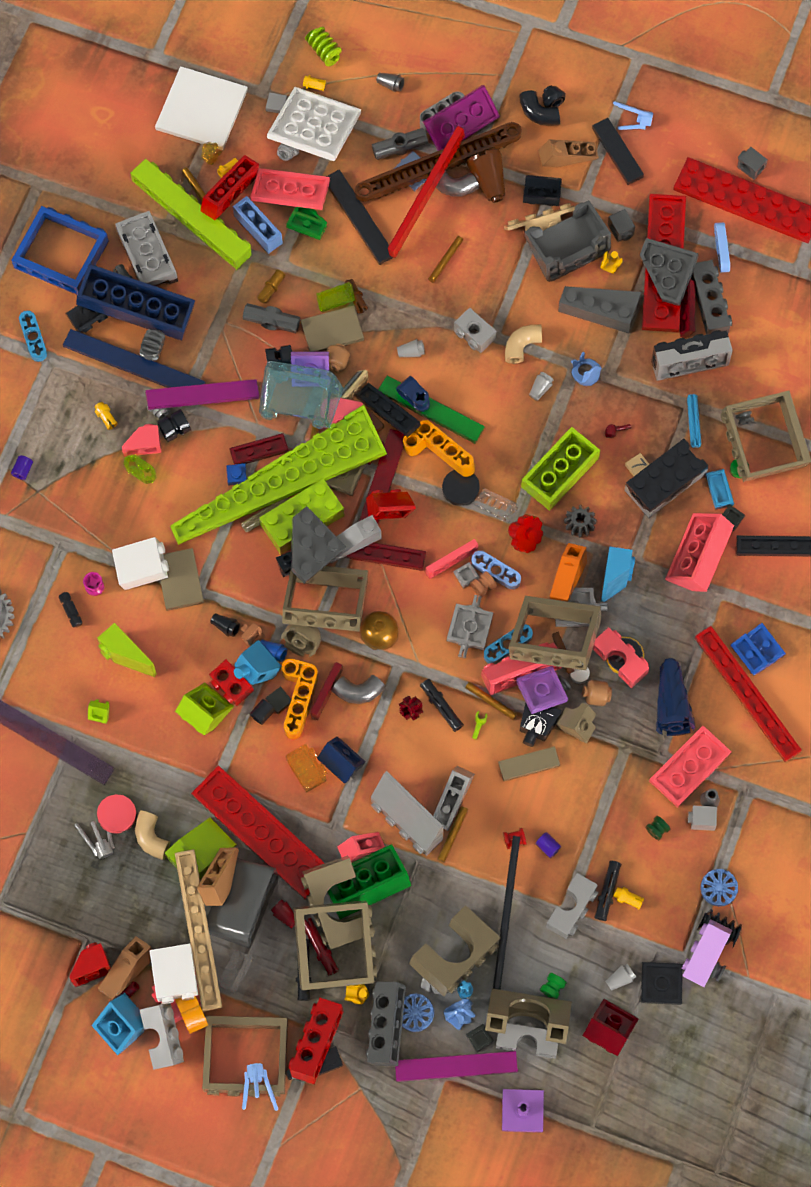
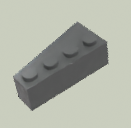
[558,286,641,333]

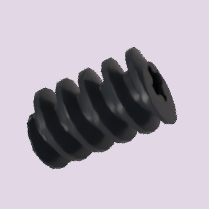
[697,909,742,947]

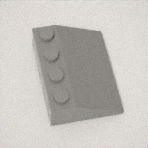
[371,771,443,856]

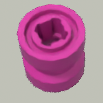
[83,572,104,596]

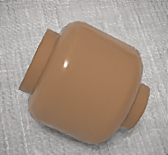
[326,343,350,373]
[582,680,612,706]

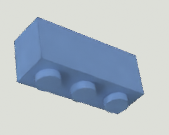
[233,196,283,254]

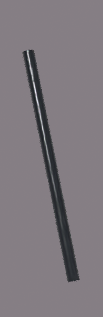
[493,836,521,990]

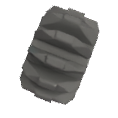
[140,329,165,361]
[564,505,597,538]

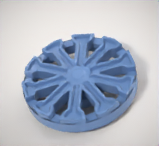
[700,869,738,907]
[402,993,434,1032]

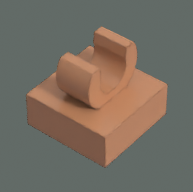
[240,623,265,647]

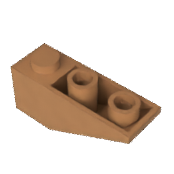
[538,139,599,167]
[98,937,152,1000]

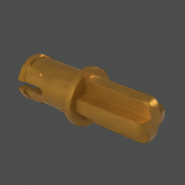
[257,269,286,303]

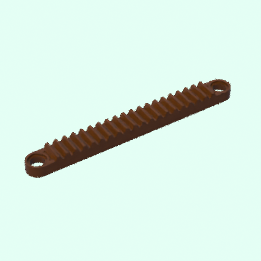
[355,122,522,202]

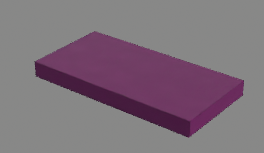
[423,85,500,151]

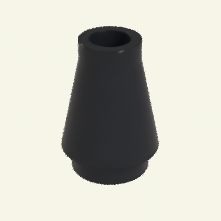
[210,613,240,637]

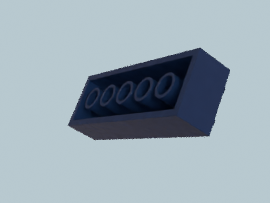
[76,264,195,341]

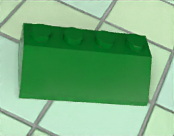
[327,844,411,919]

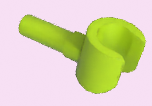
[472,711,487,740]

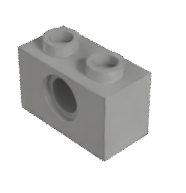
[454,308,497,353]

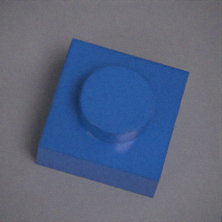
[226,464,247,486]

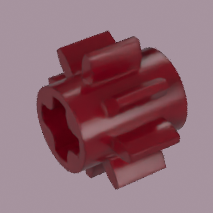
[399,696,423,721]

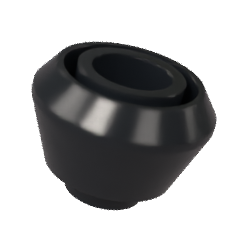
[542,85,566,108]

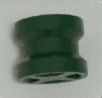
[645,816,670,841]

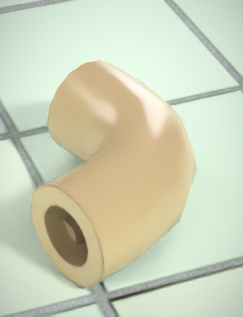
[505,324,542,364]
[135,810,170,860]

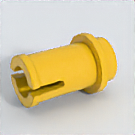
[303,75,326,92]
[217,158,238,178]

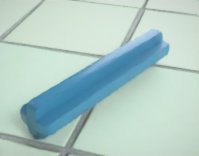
[687,394,701,448]

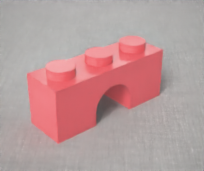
[593,627,649,689]

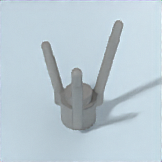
[75,821,115,859]

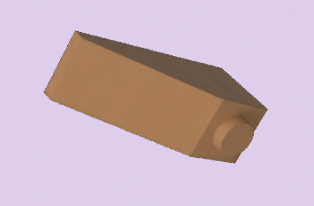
[197,848,239,906]

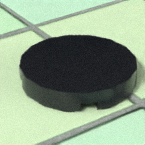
[442,470,480,506]

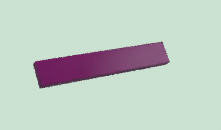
[145,379,259,410]
[395,1051,518,1082]

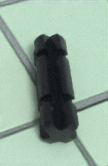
[58,592,82,627]

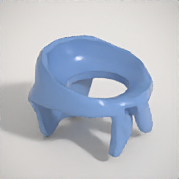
[571,352,602,386]
[443,999,476,1030]

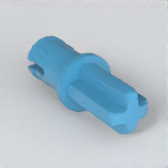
[457,980,473,999]

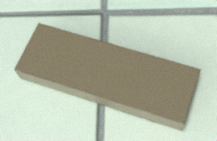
[498,746,560,781]

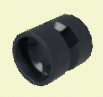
[265,345,292,373]
[157,409,191,442]

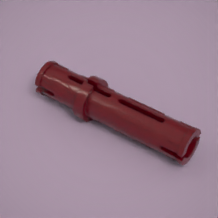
[304,918,339,976]

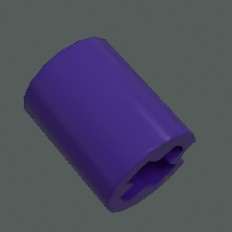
[11,455,33,480]
[535,832,562,858]

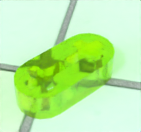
[124,454,156,484]

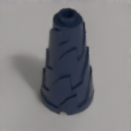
[656,658,695,736]

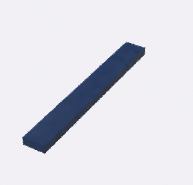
[63,329,206,388]

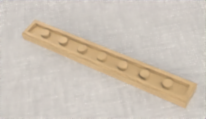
[175,849,223,1012]

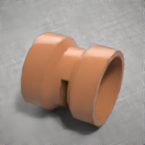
[470,571,497,597]

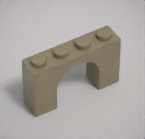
[301,855,375,950]
[409,905,501,996]
[485,989,572,1044]

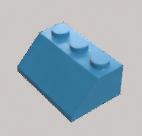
[601,547,635,602]

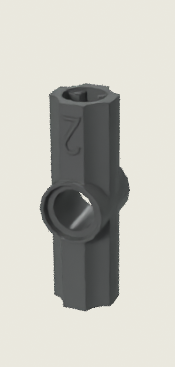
[372,128,428,160]
[243,303,300,333]

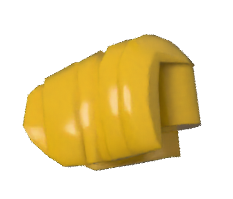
[600,251,623,274]
[344,984,369,1005]

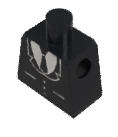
[520,703,562,747]

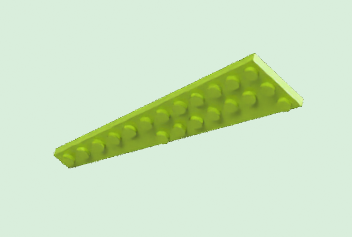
[170,405,387,545]

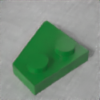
[286,207,327,240]

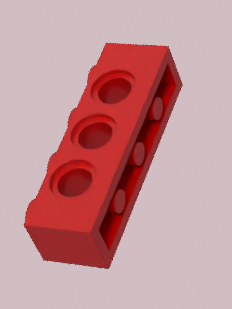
[200,155,259,220]
[288,997,344,1085]

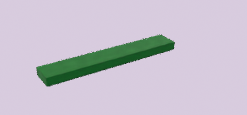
[378,375,485,444]

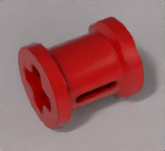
[503,828,527,850]

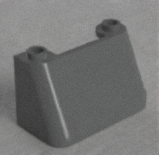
[525,200,611,282]
[206,858,277,948]

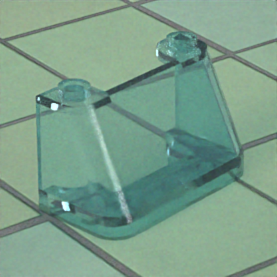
[259,361,343,429]

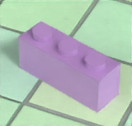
[682,919,732,987]

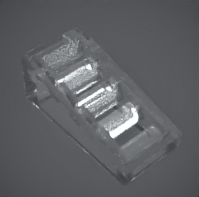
[474,488,518,523]

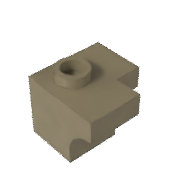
[556,703,596,743]

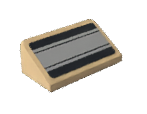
[335,370,368,400]

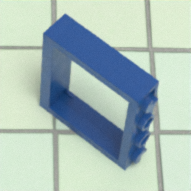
[11,206,109,295]

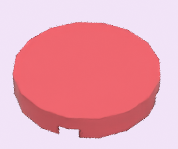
[97,794,136,834]

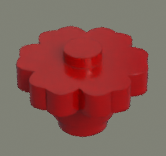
[508,514,543,553]

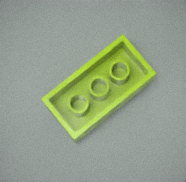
[521,427,600,511]
[259,478,345,555]

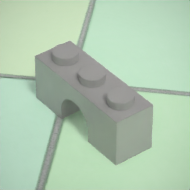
[546,873,599,939]
[140,1003,184,1070]
[496,1020,558,1059]

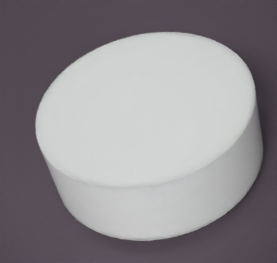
[570,664,590,684]

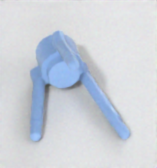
[613,101,653,130]
[242,1063,278,1111]

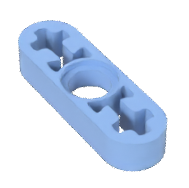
[714,222,730,273]
[471,551,521,589]

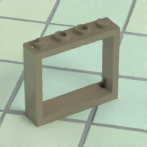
[721,390,811,482]
[282,566,368,632]
[509,596,601,670]
[293,900,377,990]
[202,1016,288,1097]

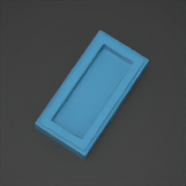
[705,469,734,510]

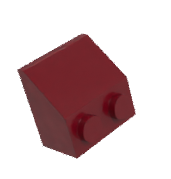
[582,999,639,1056]

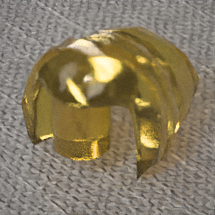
[201,142,222,165]

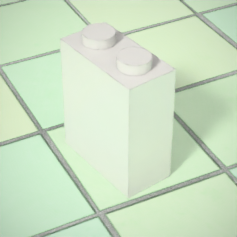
[112,537,169,590]
[150,943,199,1004]

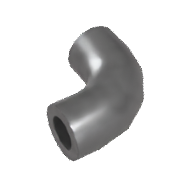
[436,171,479,197]
[331,675,386,704]

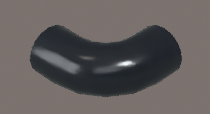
[519,90,560,126]

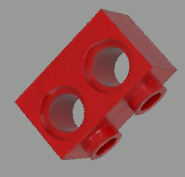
[209,659,254,706]

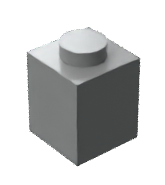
[688,805,717,831]

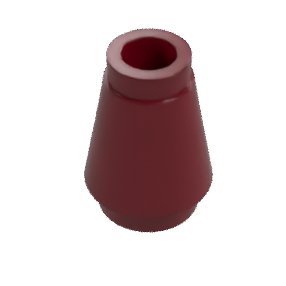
[271,899,295,929]

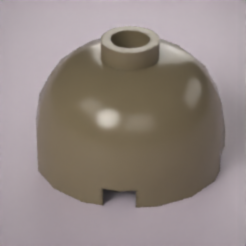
[281,624,321,657]

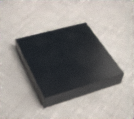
[641,962,683,1005]

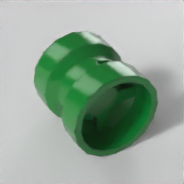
[540,973,567,999]

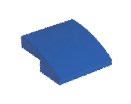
[731,623,786,676]

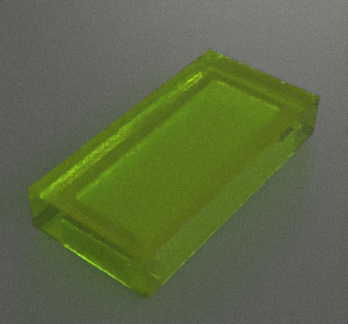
[316,282,355,312]

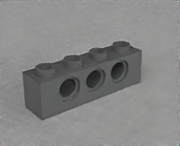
[691,260,732,335]
[366,982,406,1066]

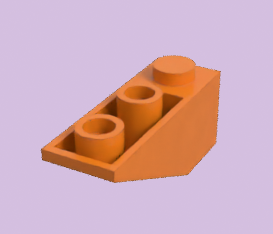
[550,543,587,602]

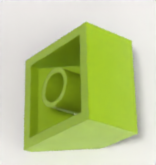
[175,683,234,735]

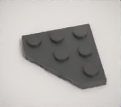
[640,238,699,306]
[291,506,346,584]

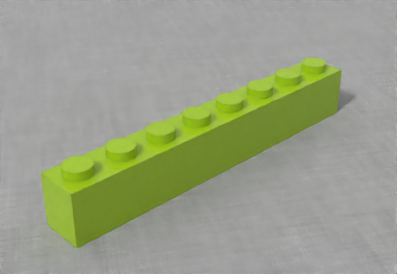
[130,159,252,270]

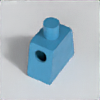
[234,640,282,685]

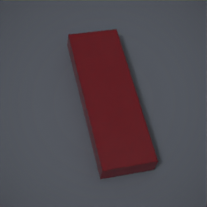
[680,280,696,338]
[229,433,289,465]
[310,662,343,721]

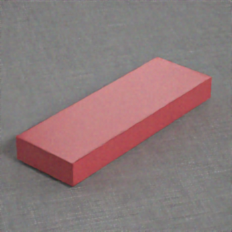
[426,539,478,579]

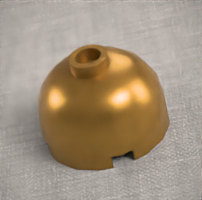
[360,611,399,650]

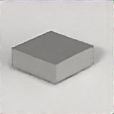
[266,92,287,113]
[453,562,480,589]

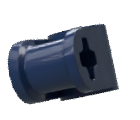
[396,376,430,412]

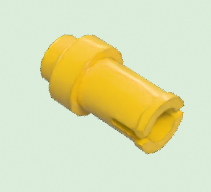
[95,402,118,430]
[613,886,644,910]

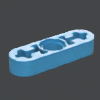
[19,311,47,362]
[484,624,533,664]

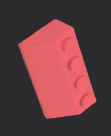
[665,513,734,592]
[481,642,562,696]

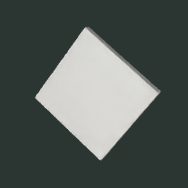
[155,66,248,150]
[267,87,361,161]

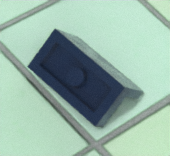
[317,736,365,783]

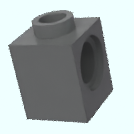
[737,147,768,180]
[608,209,635,242]

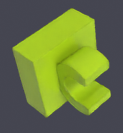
[88,699,109,724]

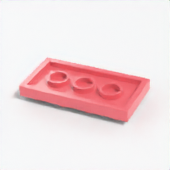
[251,168,330,210]
[649,726,732,808]

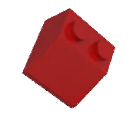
[366,489,416,520]
[69,942,111,987]

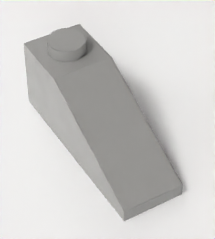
[330,515,382,563]
[433,766,475,831]

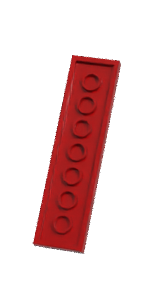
[673,157,811,244]
[642,194,686,333]
[191,765,325,900]

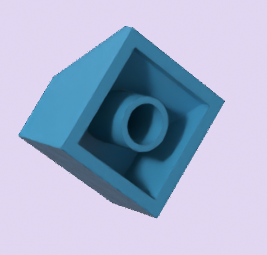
[91,993,146,1055]

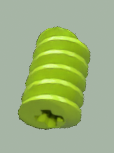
[305,27,342,66]

